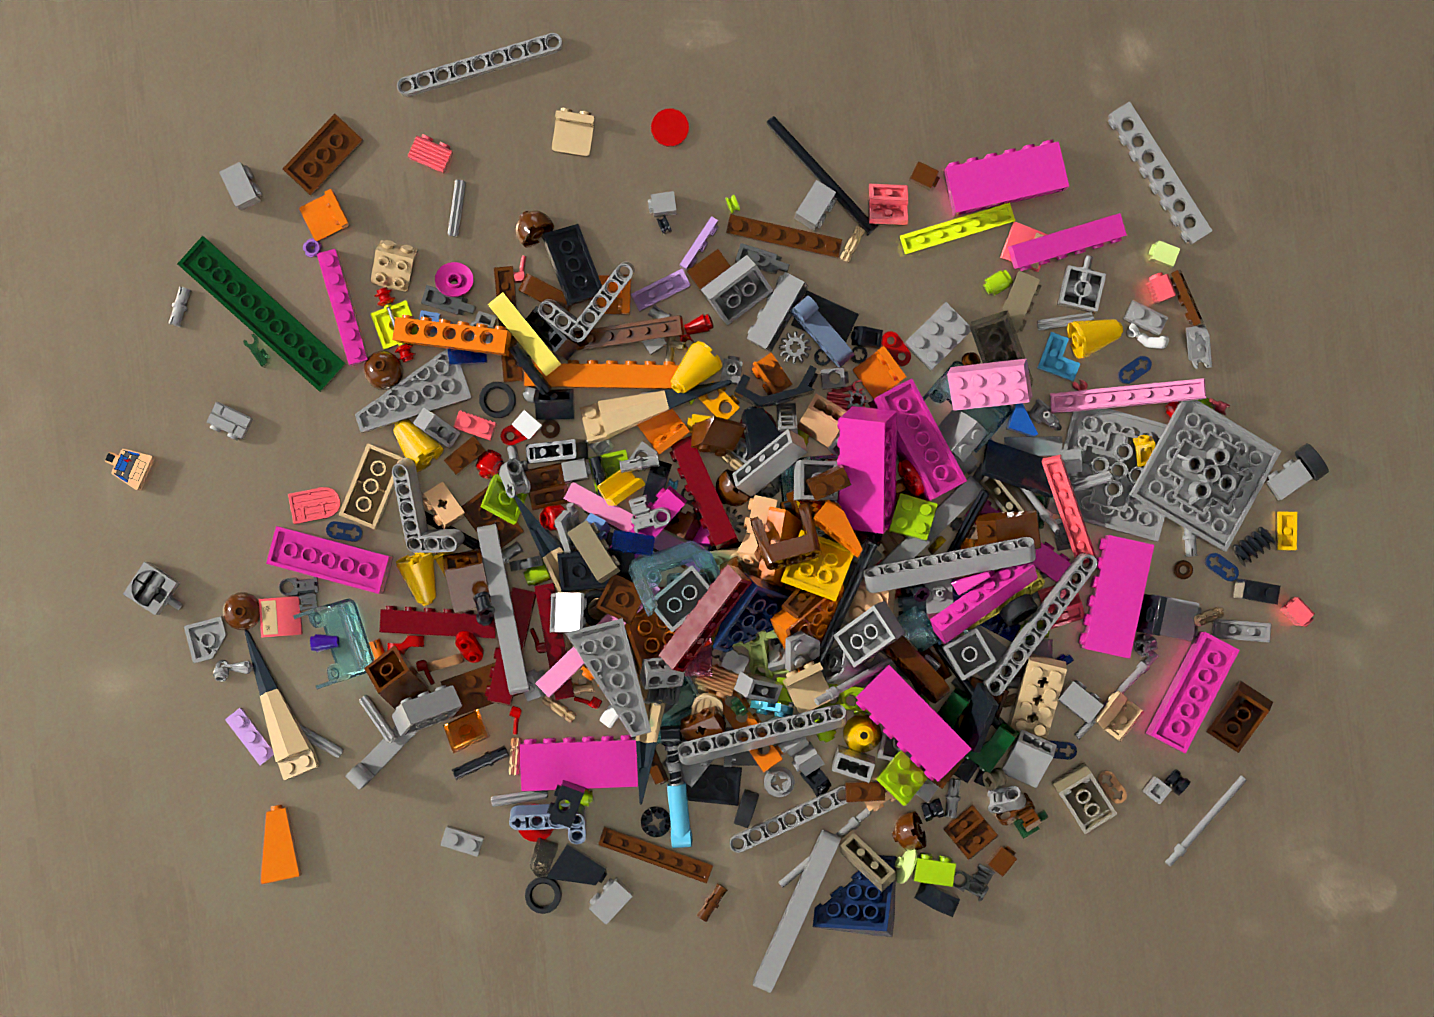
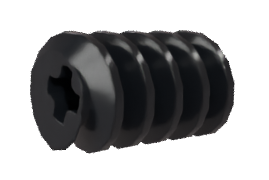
[1233,527,1277,567]

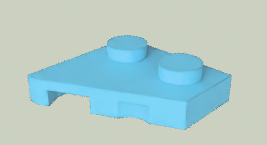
[750,700,794,718]

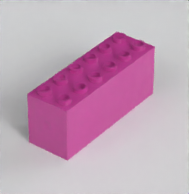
[943,139,1069,217]
[868,379,967,501]
[837,406,897,534]
[266,526,393,594]
[1078,535,1154,659]
[1146,631,1240,754]
[856,665,971,782]
[520,735,638,791]

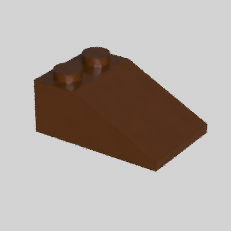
[976,511,1041,549]
[1206,681,1273,753]

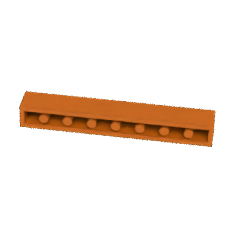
[524,359,679,389]

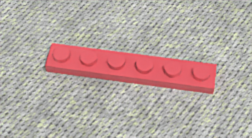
[1042,454,1096,564]

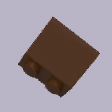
[691,416,746,456]

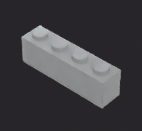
[747,272,809,353]
[732,429,808,497]

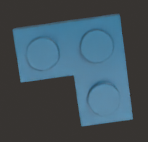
[1037,332,1080,382]

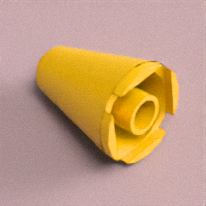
[1067,319,1123,359]
[671,341,723,393]
[393,419,444,472]
[396,552,436,606]
[843,715,881,753]

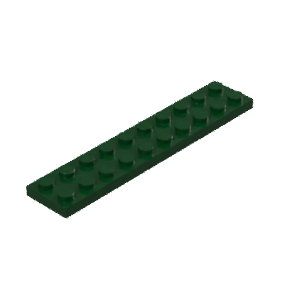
[177,235,346,392]

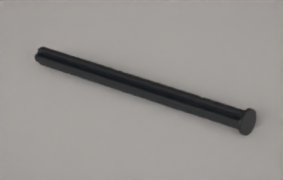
[766,116,879,236]
[813,538,880,667]

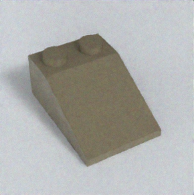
[1052,762,1117,834]

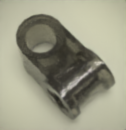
[530,838,558,877]

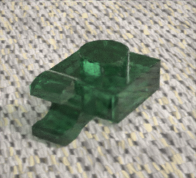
[243,334,270,368]
[1013,810,1048,839]

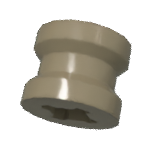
[983,768,1007,790]

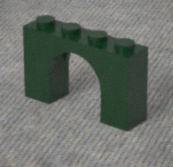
[937,687,1019,773]

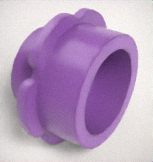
[303,238,322,257]

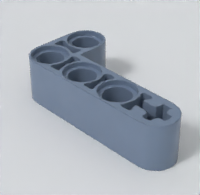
[791,296,854,368]
[509,803,586,844]

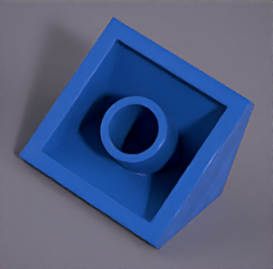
[1006,403,1038,437]

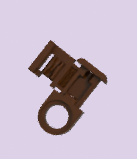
[650,749,669,785]
[996,793,1042,832]

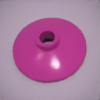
[435,262,473,297]

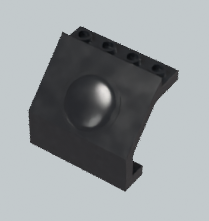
[734,365,818,408]

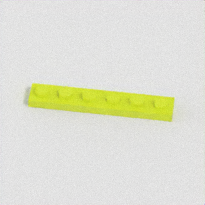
[899,203,1016,255]

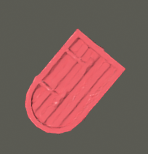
[288,487,340,524]

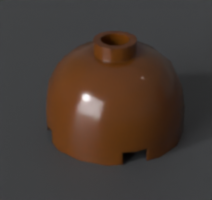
[515,211,554,248]
[364,351,403,390]
[716,468,753,507]
[223,592,260,630]
[892,811,927,851]

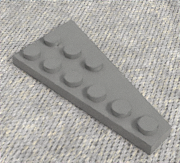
[355,349,471,433]
[566,618,651,737]

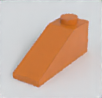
[813,499,863,558]

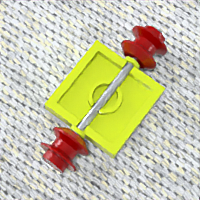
[370,287,418,363]

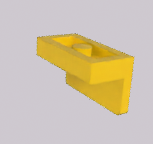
[597,469,646,506]

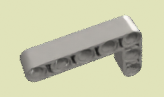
[538,262,635,342]
[392,458,464,553]
[345,726,419,790]

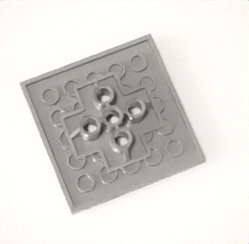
[1129,400,1281,552]
[1047,408,1167,542]

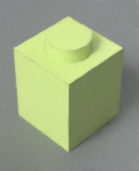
[1148,241,1180,268]

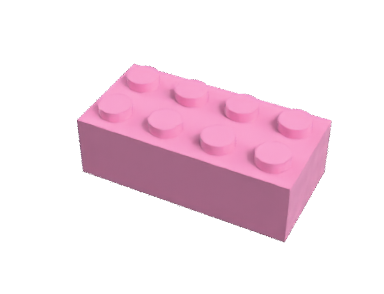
[947,359,1033,411]

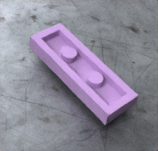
[680,216,719,270]
[631,269,691,312]
[225,708,274,765]

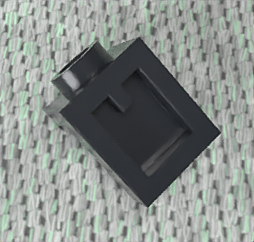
[851,326,883,349]
[800,768,832,797]

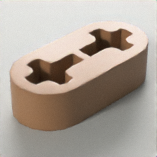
[427,653,464,672]
[1097,770,1127,804]

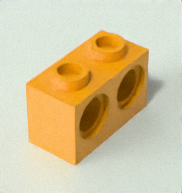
[698,380,740,420]

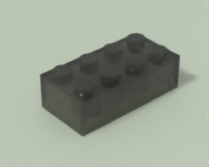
[970,310,1033,387]

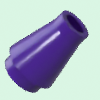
[310,634,339,653]

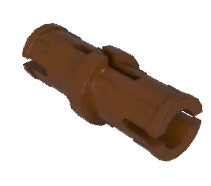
[696,883,728,922]

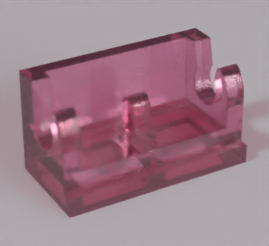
[685,638,712,678]

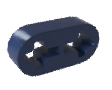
[1118,356,1152,384]
[326,521,363,542]
[1205,553,1239,581]
[1047,740,1077,760]

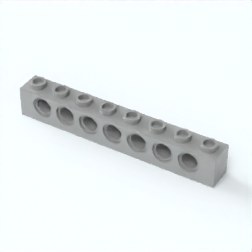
[1108,101,1212,245]

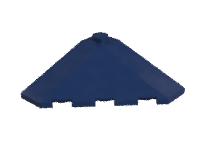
[712,573,791,653]
[812,855,897,937]

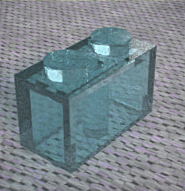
[896,606,940,652]

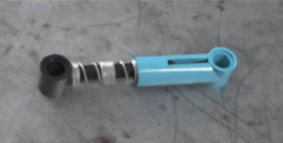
[660,725,693,848]

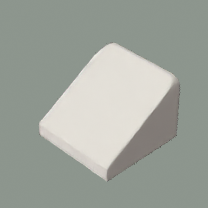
[587,439,615,455]
[600,705,619,728]

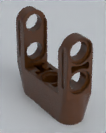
[750,503,822,570]

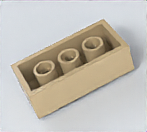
[339,443,403,530]
[1008,654,1067,740]

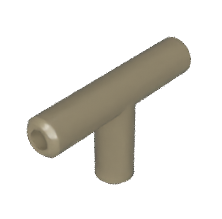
[665,336,687,362]

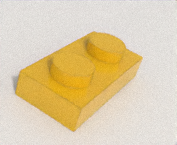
[1276,512,1297,550]

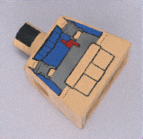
[105,449,155,491]

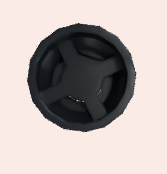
[1164,769,1191,796]
[921,798,945,822]

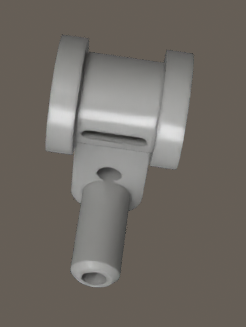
[1027,399,1062,431]

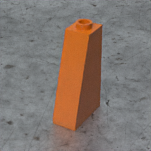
[757,507,802,587]
[261,804,302,884]

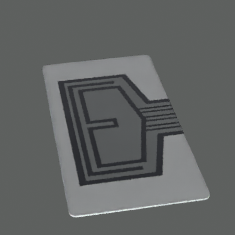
[1054,518,1071,551]

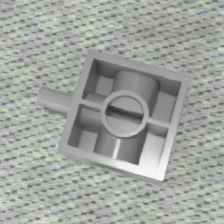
[1057,255,1106,314]
[123,562,182,615]
[923,578,953,614]

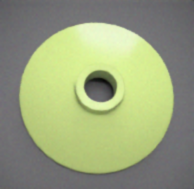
[895,849,918,884]

